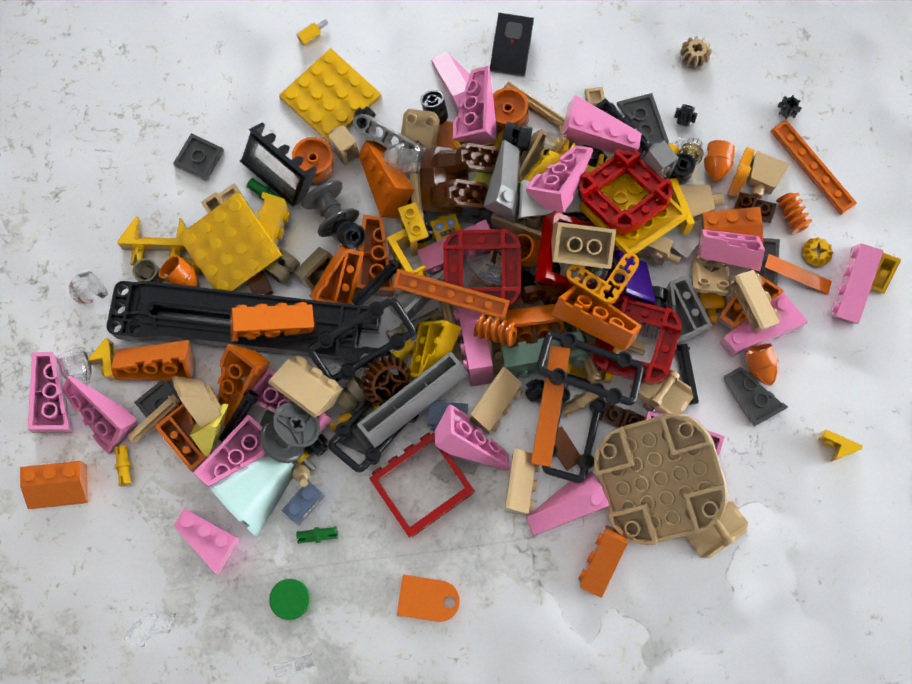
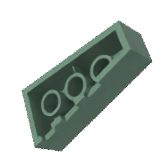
[501,331,590,379]

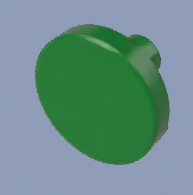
[269,579,310,620]

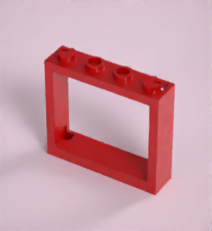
[535,211,615,291]
[369,432,476,538]

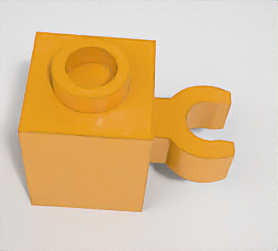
[697,292,727,325]

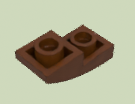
[734,192,777,223]
[246,270,274,295]
[521,285,565,305]
[599,402,645,428]

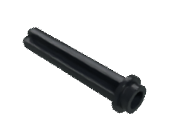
[352,259,402,305]
[675,344,699,405]
[219,390,258,442]

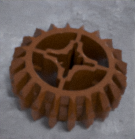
[360,355,413,407]

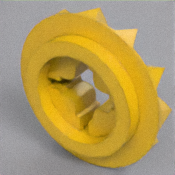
[802,237,833,267]

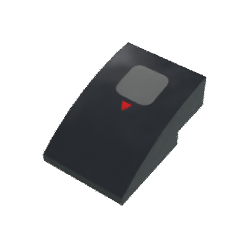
[490,13,534,77]

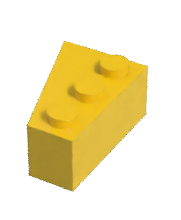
[256,192,291,249]
[410,320,462,380]

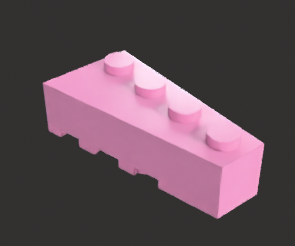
[831,243,884,324]

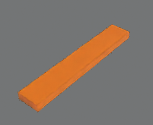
[770,120,857,215]
[392,269,510,319]
[531,345,570,467]

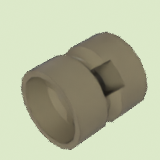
[265,249,300,285]
[133,258,163,283]
[337,376,367,413]

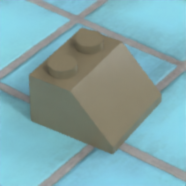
[293,247,333,292]

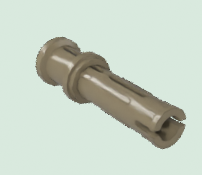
[385,308,443,341]

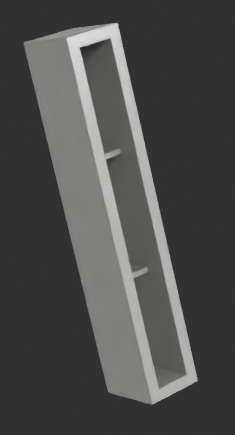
[357,351,468,448]

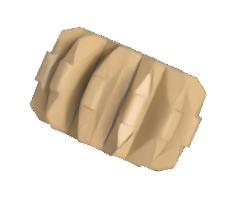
[680,36,712,68]

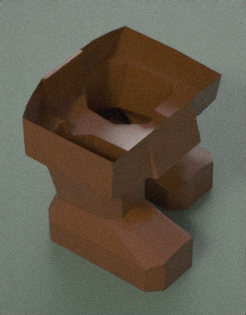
[420,143,500,213]

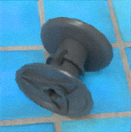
[301,180,359,237]
[260,402,320,463]

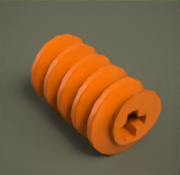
[776,193,812,234]
[473,314,517,347]

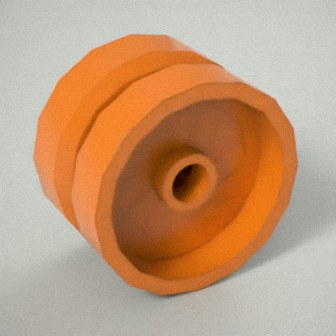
[493,87,529,133]
[292,137,334,185]

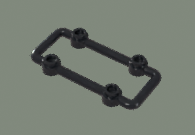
[308,297,416,382]
[536,331,644,406]
[542,374,607,483]
[328,389,419,472]

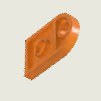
[397,575,460,622]

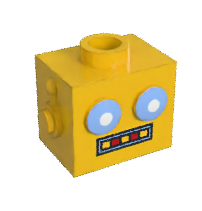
[430,213,462,242]

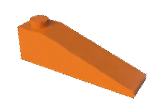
[216,344,270,427]

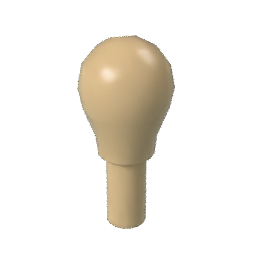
[292,465,310,487]

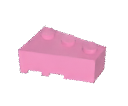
[698,229,765,271]

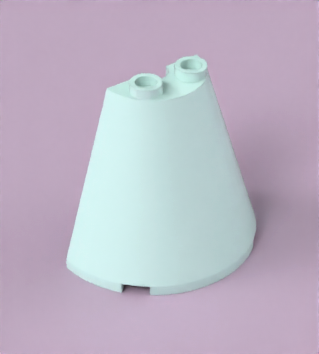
[208,454,294,536]

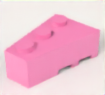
[174,508,240,574]

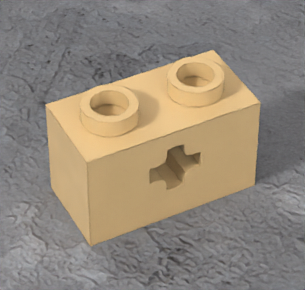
[328,125,359,166]

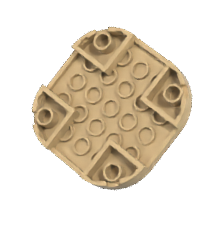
[594,413,728,545]

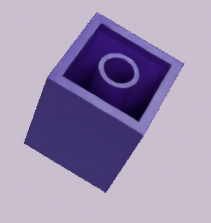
[603,250,655,304]

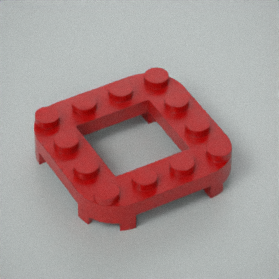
[578,149,673,236]
[443,229,521,307]
[592,296,681,385]

